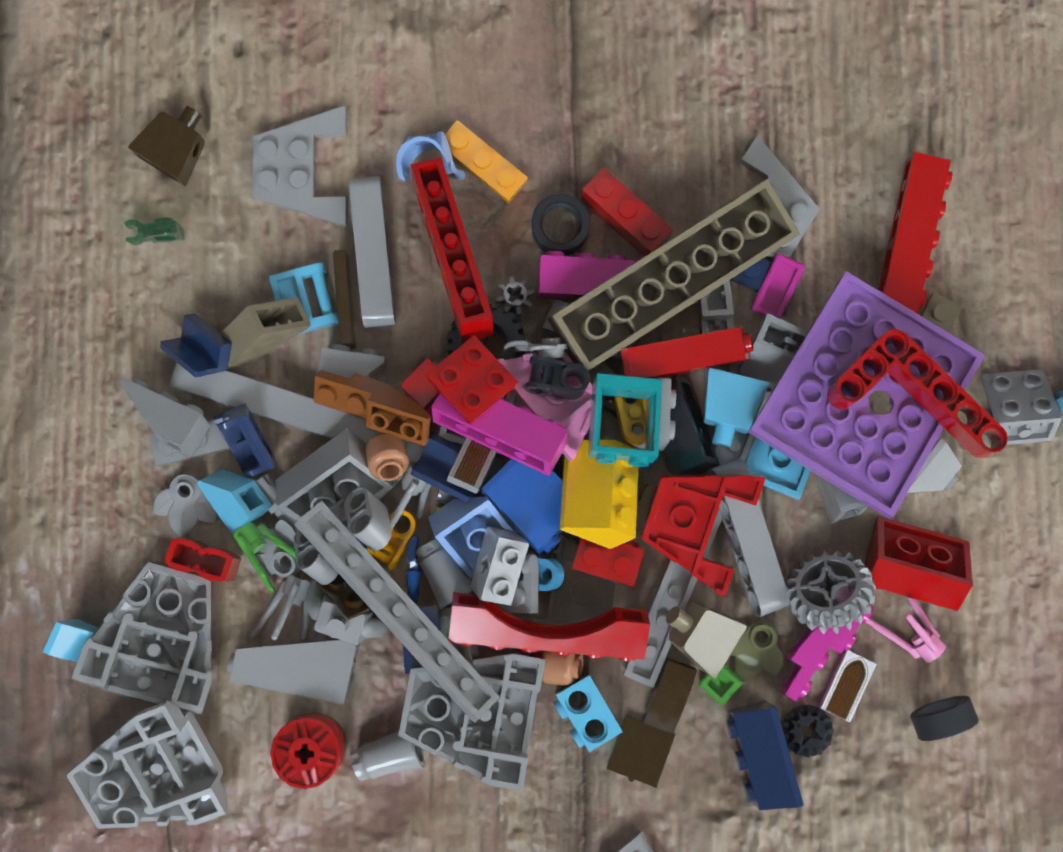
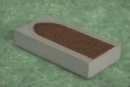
[447,438,496,494]

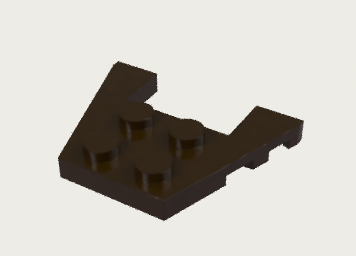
[514,534,616,625]

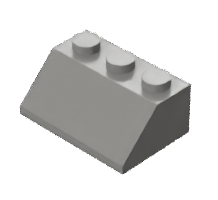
[275,428,393,520]

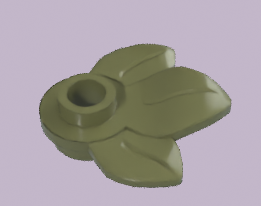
[730,621,783,681]

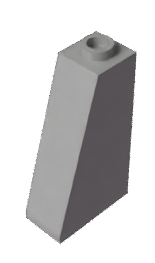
[227,639,360,705]

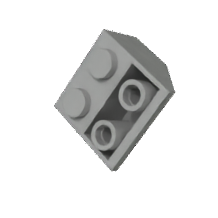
[737,314,809,392]

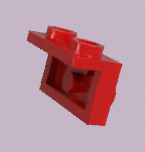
[572,538,645,588]

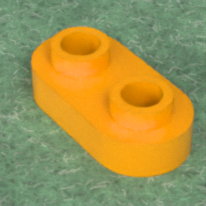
[614,397,648,446]

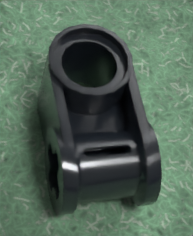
[524,356,590,400]

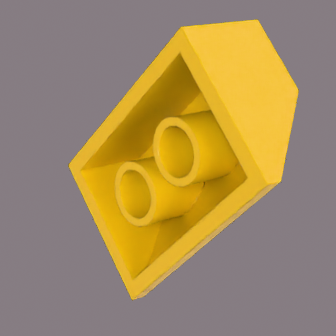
[559,440,639,549]

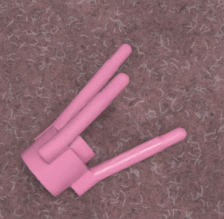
[866,597,946,663]

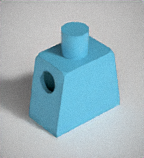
[703,368,769,448]

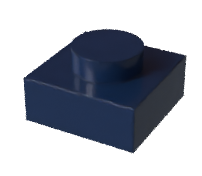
[730,258,771,292]

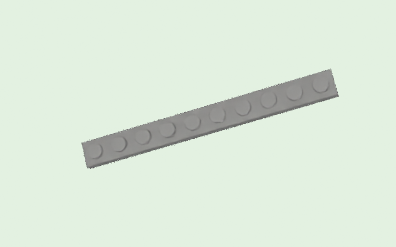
[623,391,771,688]

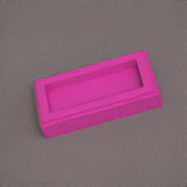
[750,253,806,319]

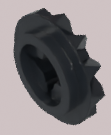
[782,705,834,758]

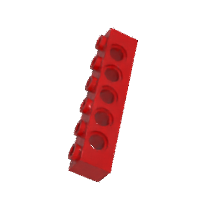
[410,157,493,343]

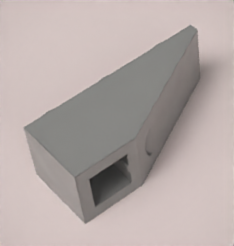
[120,377,211,458]

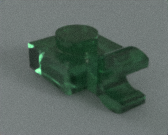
[124,217,184,246]

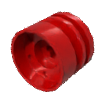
[270,712,347,789]

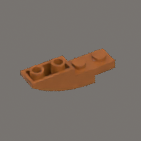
[314,370,431,446]

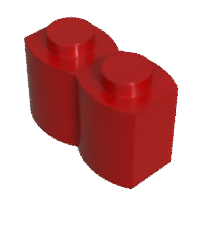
[164,538,241,582]

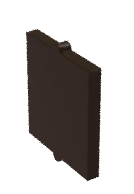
[607,715,676,788]

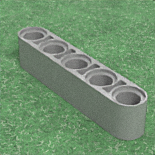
[349,176,396,328]
[709,459,790,617]

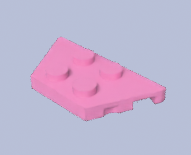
[498,351,592,462]

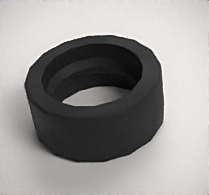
[531,194,590,255]
[910,695,979,741]

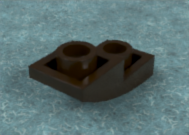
[642,657,697,734]

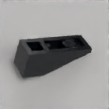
[664,375,720,475]

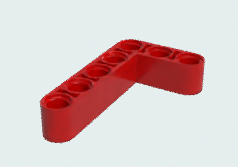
[827,329,1008,459]

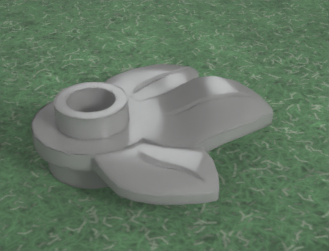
[504,338,568,358]
[154,473,217,536]
[248,519,301,577]

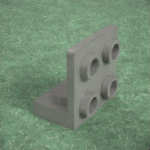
[981,369,1062,446]

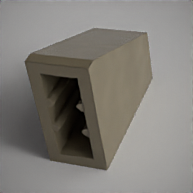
[220,298,311,369]

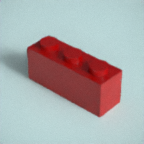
[581,167,673,256]

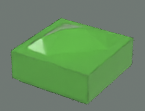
[698,664,744,706]

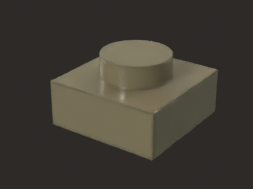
[920,293,962,333]

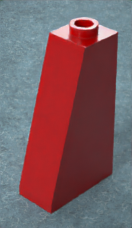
[621,327,754,379]

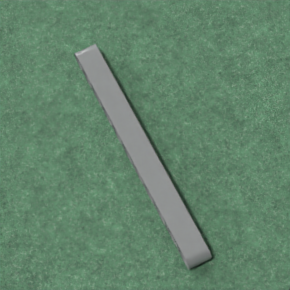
[168,362,504,488]

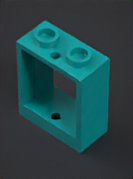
[588,373,662,467]

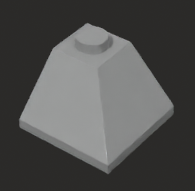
[906,438,962,495]

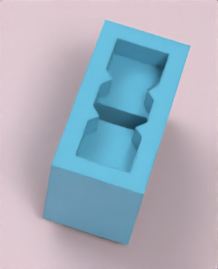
[553,673,622,752]

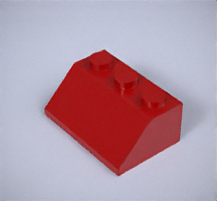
[864,516,973,611]

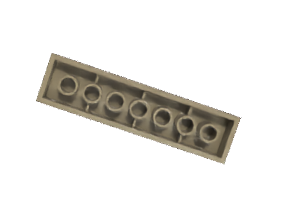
[547,180,800,371]

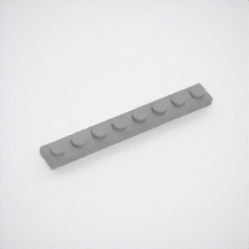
[294,500,500,722]

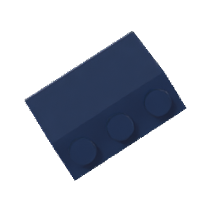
[726,700,804,810]

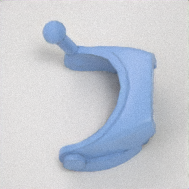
[396,131,465,181]

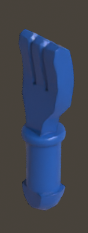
[406,536,422,604]

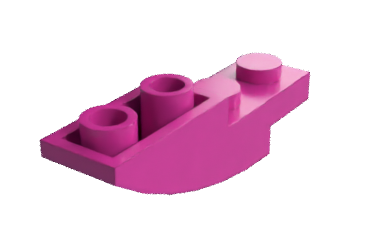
[779,604,874,701]

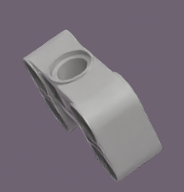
[294,487,392,585]

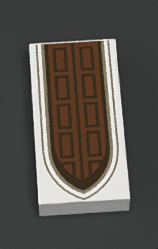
[819,650,877,722]

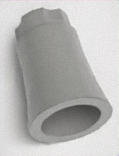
[415,539,474,611]
[350,730,425,781]

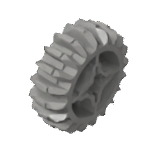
[787,549,876,635]

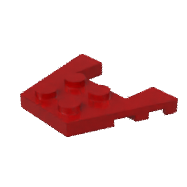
[641,474,766,597]

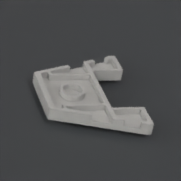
[253,107,347,227]
[705,137,820,260]

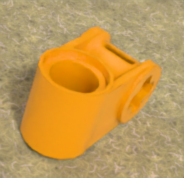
[367,510,418,572]

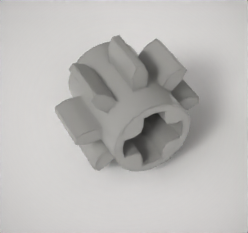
[496,277,535,317]

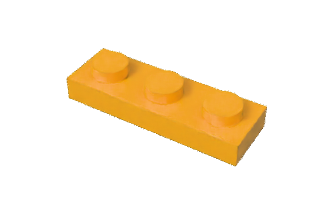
[445,120,528,204]

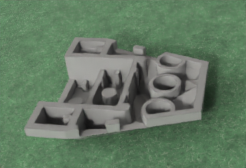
[72,562,212,714]
[398,653,546,791]
[66,701,228,829]

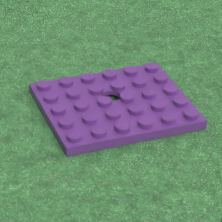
[748,271,985,519]

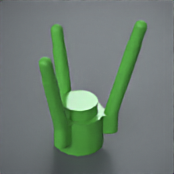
[232,521,296,592]

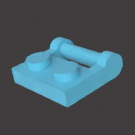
[269,263,338,335]

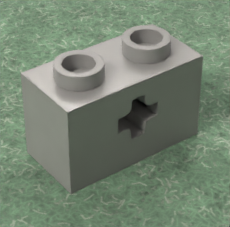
[470,526,529,606]

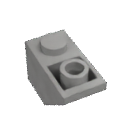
[318,344,388,379]

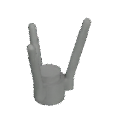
[378,462,432,529]
[250,575,310,640]

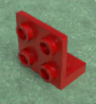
[426,335,519,424]

